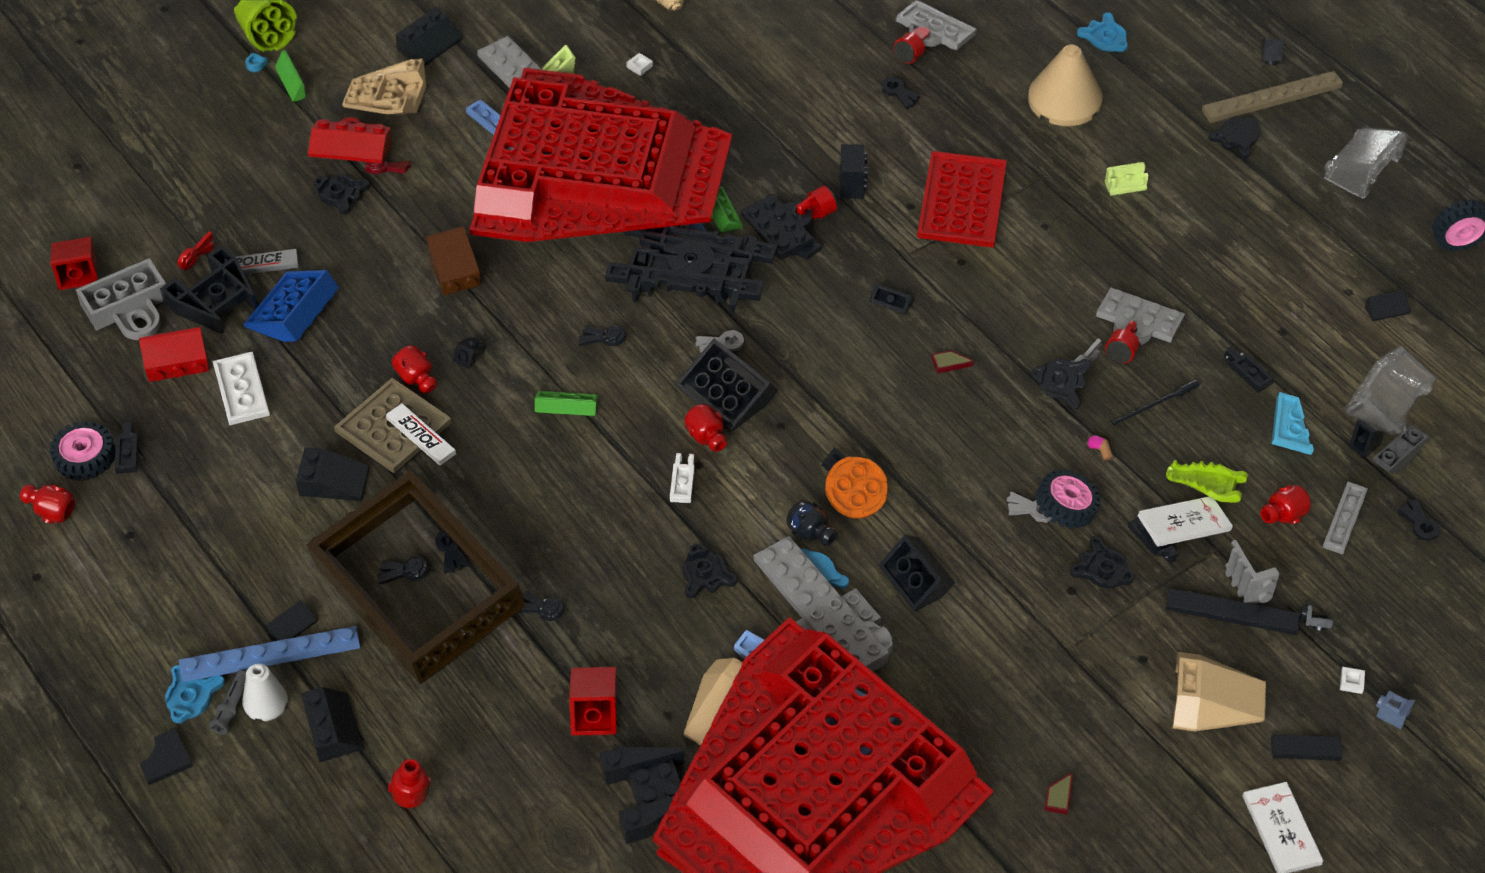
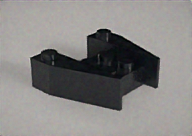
[160,245,257,334]
[599,747,684,844]

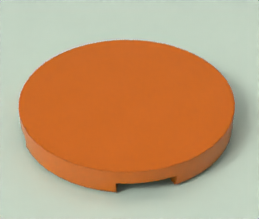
[825,456,887,519]

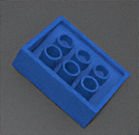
[243,270,339,342]

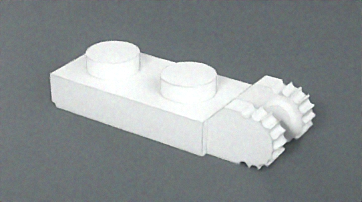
[670,453,695,503]

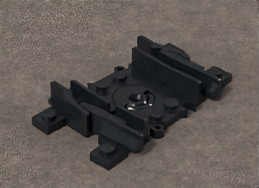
[605,224,778,315]

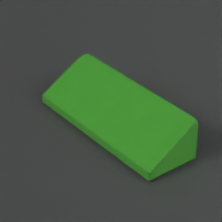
[275,50,306,102]
[713,187,743,233]
[535,391,598,416]

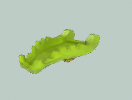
[1166,460,1248,503]

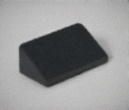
[869,283,914,315]
[1365,290,1410,321]
[267,600,317,641]

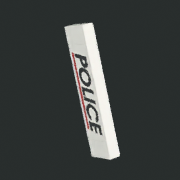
[386,403,456,465]

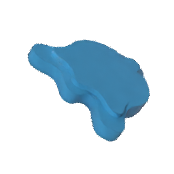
[1077,13,1128,52]
[801,549,849,589]
[165,665,225,723]

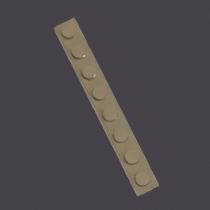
[1202,71,1343,123]

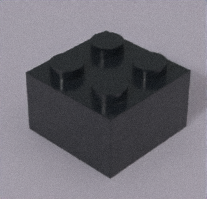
[840,144,868,199]

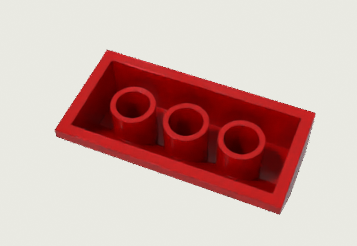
[308,119,391,163]

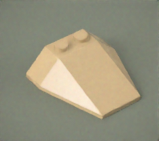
[684,658,743,745]

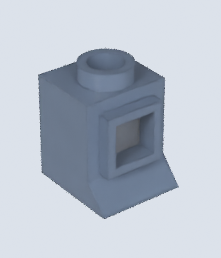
[1376,691,1415,729]

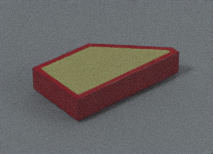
[931,350,973,374]
[1044,774,1073,815]

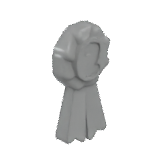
[696,330,744,353]
[1071,338,1102,362]
[1006,492,1052,523]

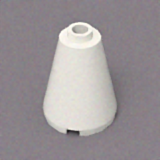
[242,664,288,721]

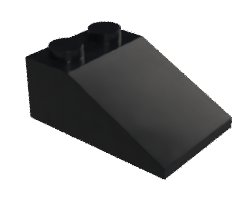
[296,448,369,501]

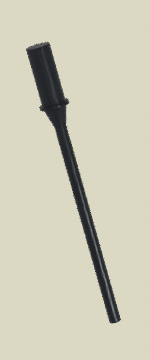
[1111,379,1200,425]

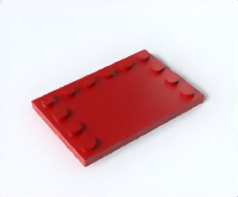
[917,151,1007,248]

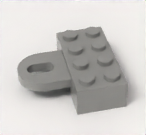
[76,258,166,340]

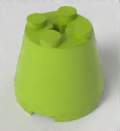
[234,0,297,51]

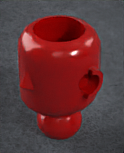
[391,345,437,394]
[684,404,727,452]
[20,484,75,524]
[1260,484,1311,524]
[388,759,431,808]

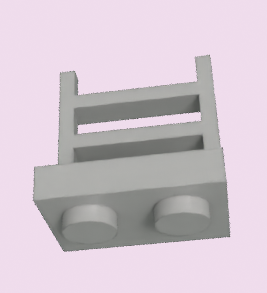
[1225,540,1279,604]

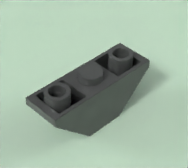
[1372,425,1429,474]

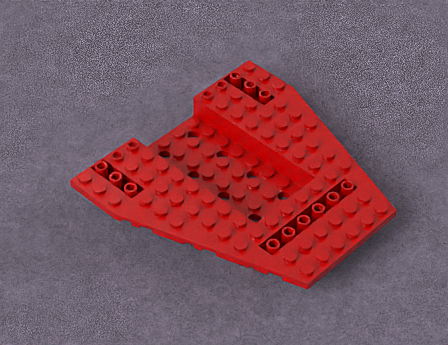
[469,68,732,242]
[653,617,994,873]

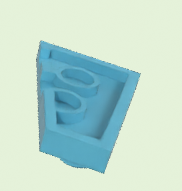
[1271,392,1314,455]

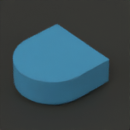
[245,53,268,72]

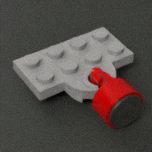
[893,0,976,64]
[1096,288,1185,363]

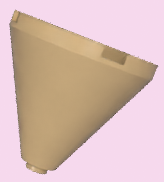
[1028,44,1103,126]

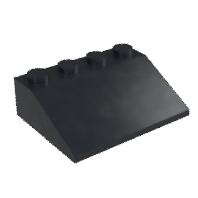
[675,338,778,432]

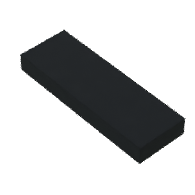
[1271,734,1343,761]

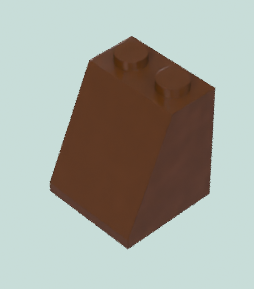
[426,226,481,296]

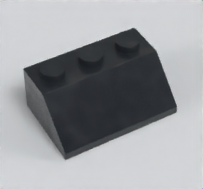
[395,7,462,66]
[878,535,955,611]
[301,687,364,763]

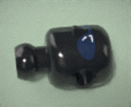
[786,500,838,546]

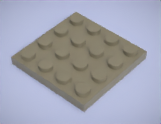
[334,378,452,473]

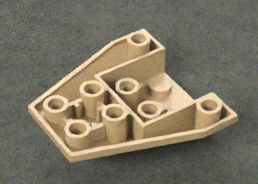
[342,59,426,115]
[1173,652,1266,731]

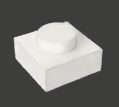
[627,53,653,76]
[1340,667,1365,694]

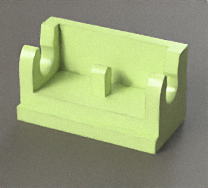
[1105,162,1148,196]

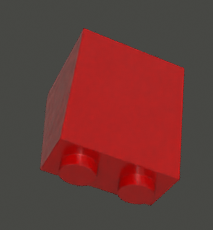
[50,237,98,290]
[569,667,617,735]

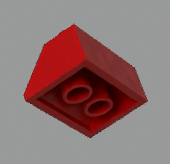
[139,327,209,382]

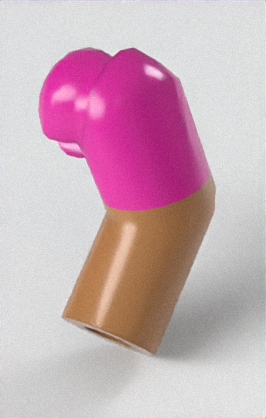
[1087,435,1113,461]

